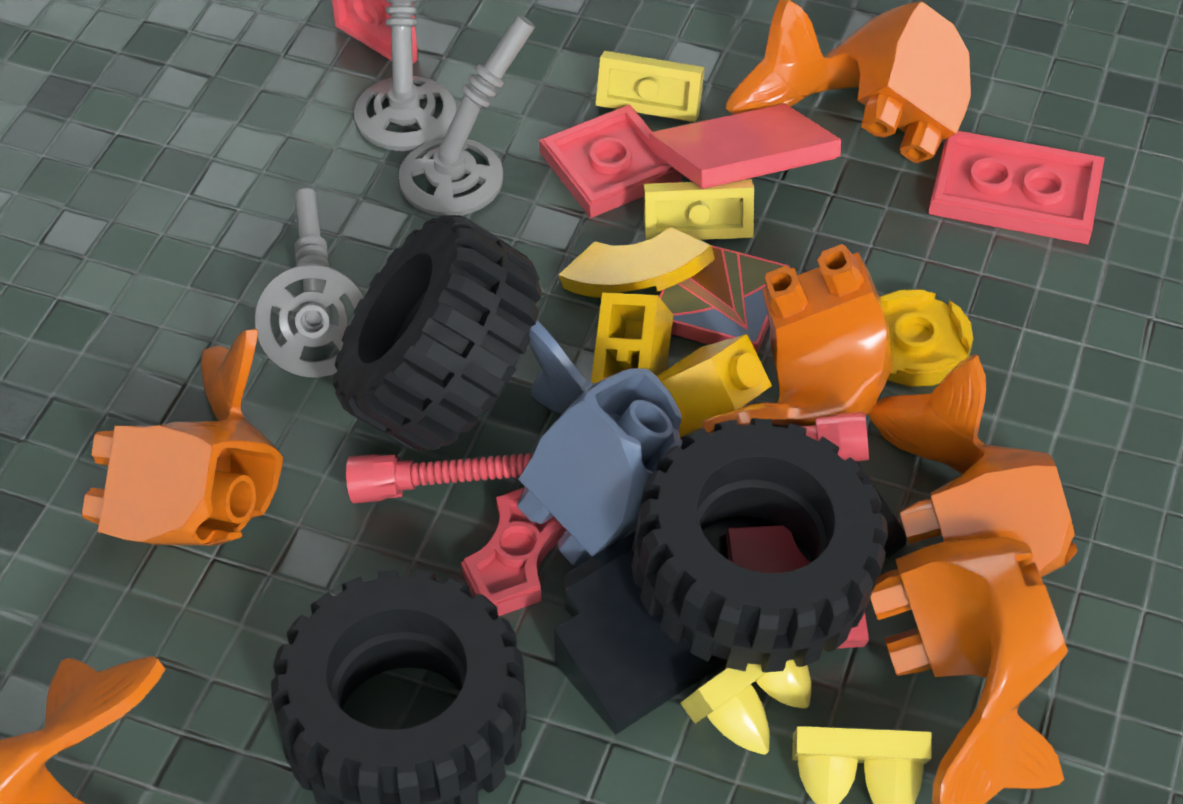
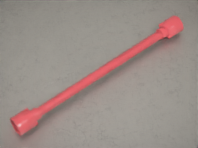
[346,411,869,504]

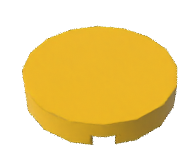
[880,290,973,387]

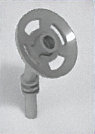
[354,0,456,151]
[398,15,535,216]
[255,188,364,377]

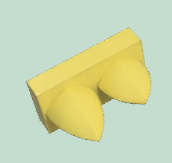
[595,51,705,122]
[644,179,754,240]
[680,660,811,755]
[792,726,931,804]

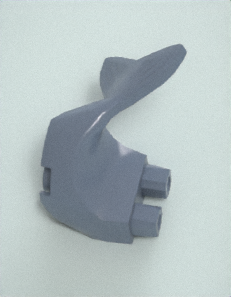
[517,320,682,566]

